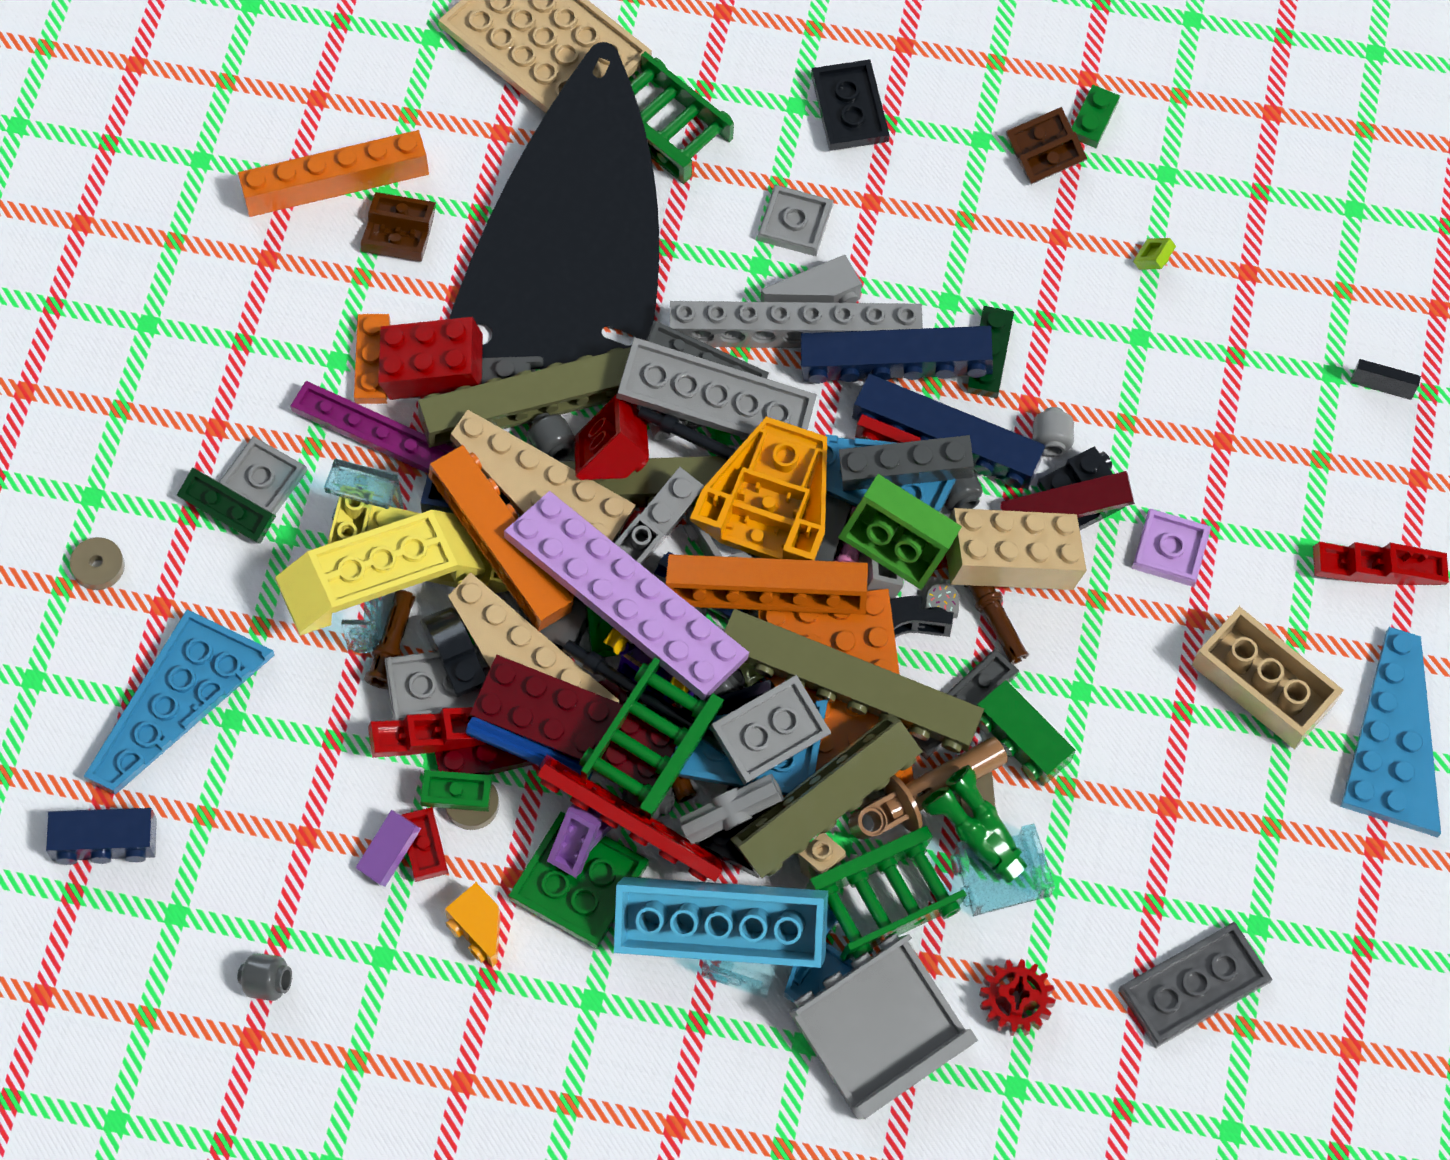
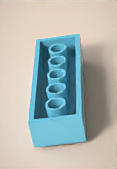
[614,877,828,968]

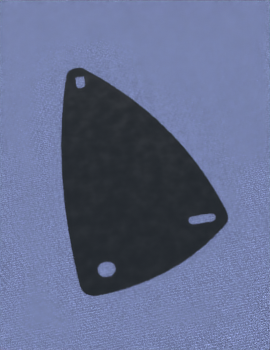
[449,42,659,369]

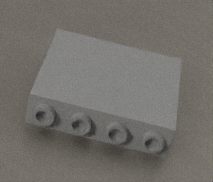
[788,933,978,1119]

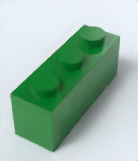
[977,680,1076,786]

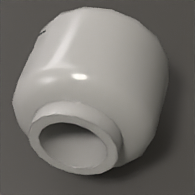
[1032,407,1074,457]

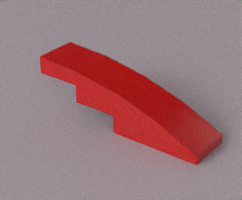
[1313,542,1449,585]
[368,707,487,758]

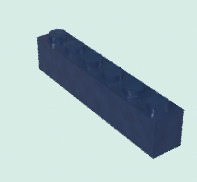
[801,326,993,384]
[852,374,1046,490]

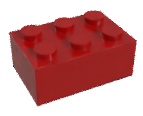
[378,317,483,400]

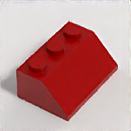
[575,394,649,480]

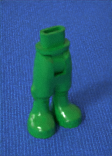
[921,765,1028,883]

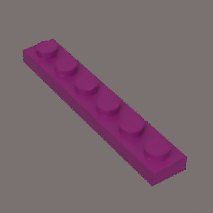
[290,381,456,474]

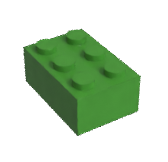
[838,474,962,590]

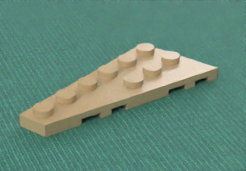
[450,410,636,542]
[448,572,620,703]

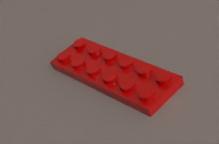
[537,754,723,882]

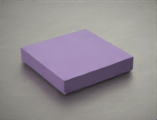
[1132,508,1212,587]

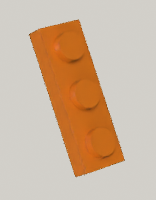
[354,314,390,404]

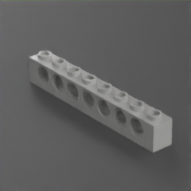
[670,301,923,348]

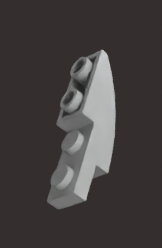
[615,467,704,565]

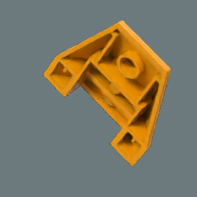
[690,416,827,561]

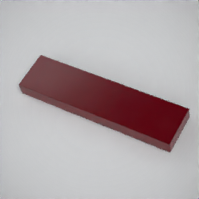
[1001,471,1135,518]

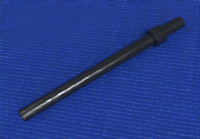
[637,406,736,460]
[563,640,726,756]

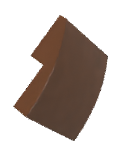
[1006,107,1087,185]
[361,192,436,262]

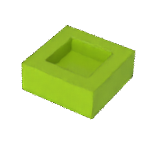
[1133,238,1176,270]

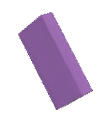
[355,810,421,887]

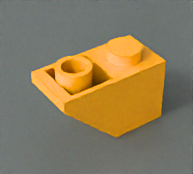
[445,882,501,967]

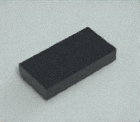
[1350,359,1421,400]

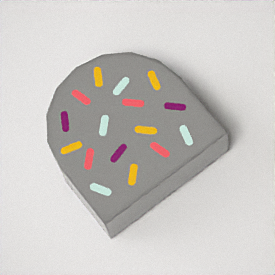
[925,583,959,619]

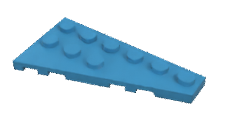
[84,609,275,795]
[1340,627,1441,838]

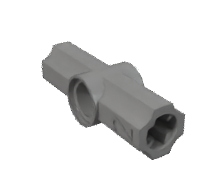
[679,774,784,844]

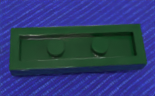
[966,306,1014,399]
[177,467,276,544]

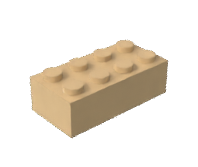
[946,508,1087,590]
[1191,606,1344,750]

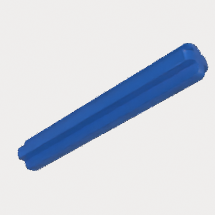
[466,717,593,780]

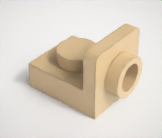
[799,833,846,879]

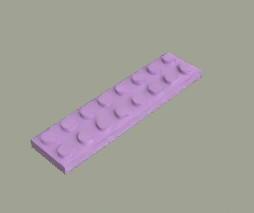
[504,491,749,701]

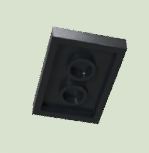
[811,59,890,151]

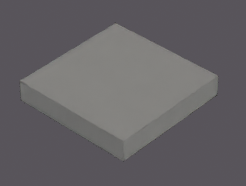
[757,185,834,256]
[219,436,307,515]

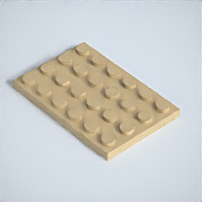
[438,0,652,113]

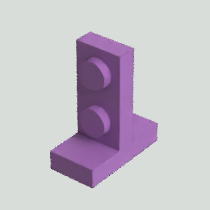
[547,804,613,878]

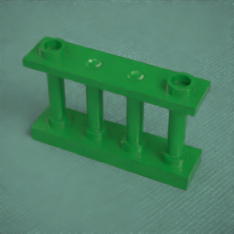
[631,51,734,184]
[579,657,724,820]
[805,826,967,962]

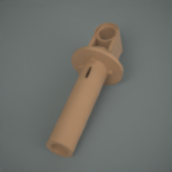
[848,737,1008,839]

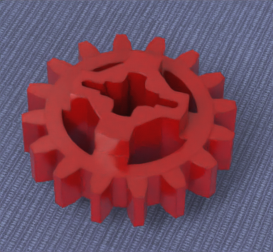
[979,959,1056,1036]

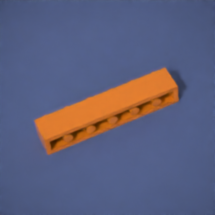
[238,130,429,217]
[428,445,574,631]
[666,554,868,615]

